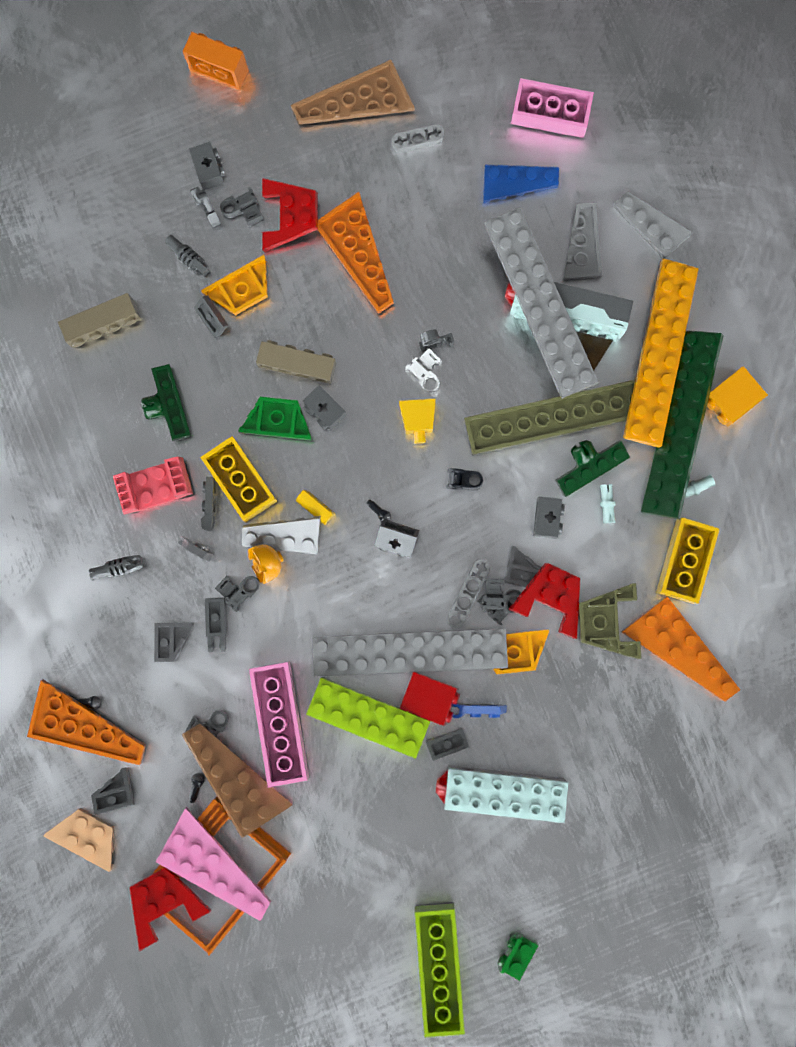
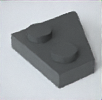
[91,767,135,815]

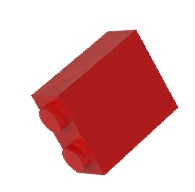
[400,672,460,726]

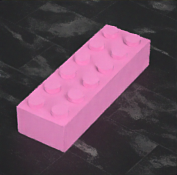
[249,662,309,787]

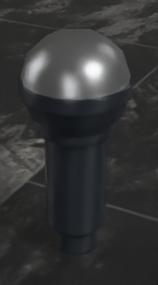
[367,499,391,522]
[75,696,101,709]
[189,773,205,803]

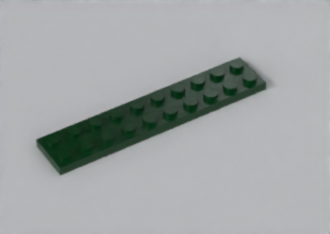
[641,331,724,520]

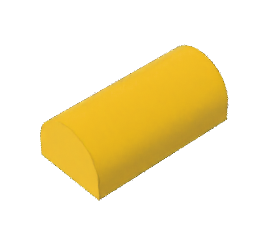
[296,490,335,525]

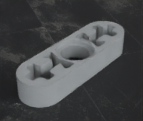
[392,124,444,153]

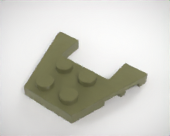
[579,583,642,659]

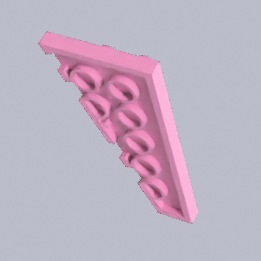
[156,807,271,921]

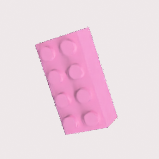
[511,78,594,138]

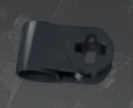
[446,468,483,490]

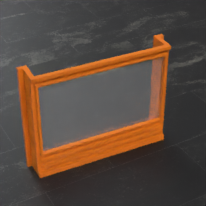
[152,797,291,955]

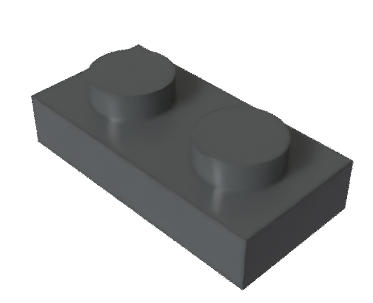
[194,295,229,338]
[426,728,469,761]

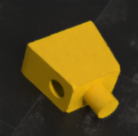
[399,398,436,444]

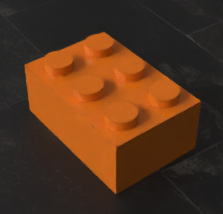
[182,31,249,90]

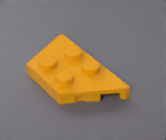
[201,255,268,315]
[493,629,549,674]

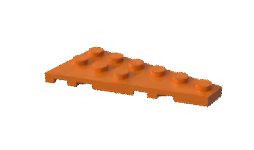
[318,192,394,314]
[621,597,740,702]
[27,679,146,765]

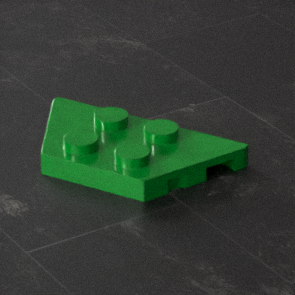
[238,396,312,441]

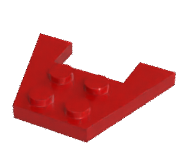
[262,178,318,252]
[508,563,580,639]
[129,867,212,952]

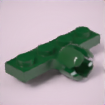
[141,364,191,441]
[555,440,630,497]

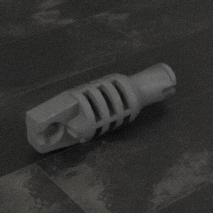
[165,235,210,276]
[89,555,143,580]

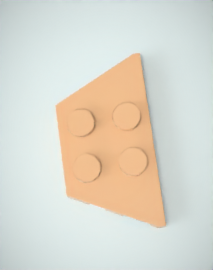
[44,808,114,872]

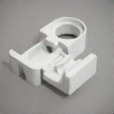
[405,348,441,393]

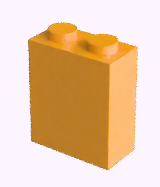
[707,366,768,427]

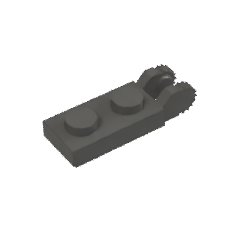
[201,477,217,531]
[205,597,226,652]

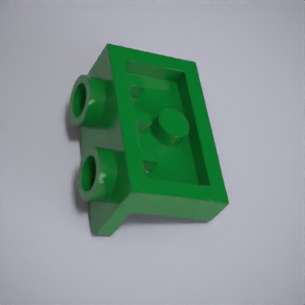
[497,932,539,981]

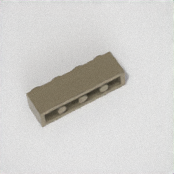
[58,293,140,347]
[256,340,336,385]

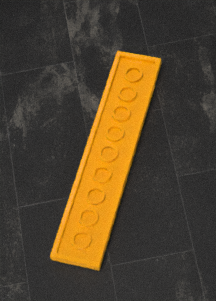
[623,258,699,448]

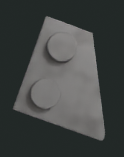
[178,537,213,561]
[504,546,541,587]
[154,623,193,662]

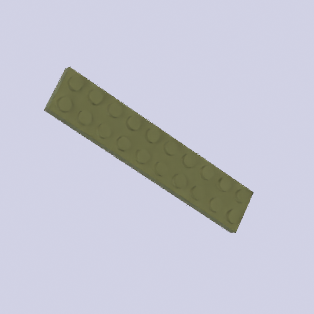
[464,380,635,456]

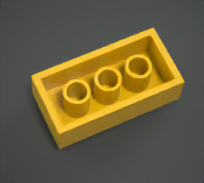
[200,436,278,523]
[656,517,720,604]

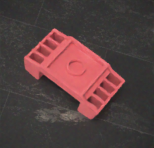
[113,456,194,515]

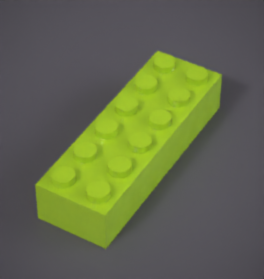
[306,677,430,759]
[415,903,465,1038]

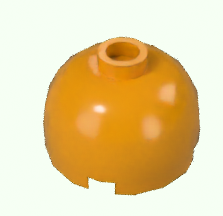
[248,544,283,584]

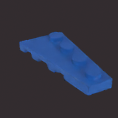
[483,165,559,203]

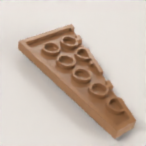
[291,60,415,125]
[182,724,292,838]

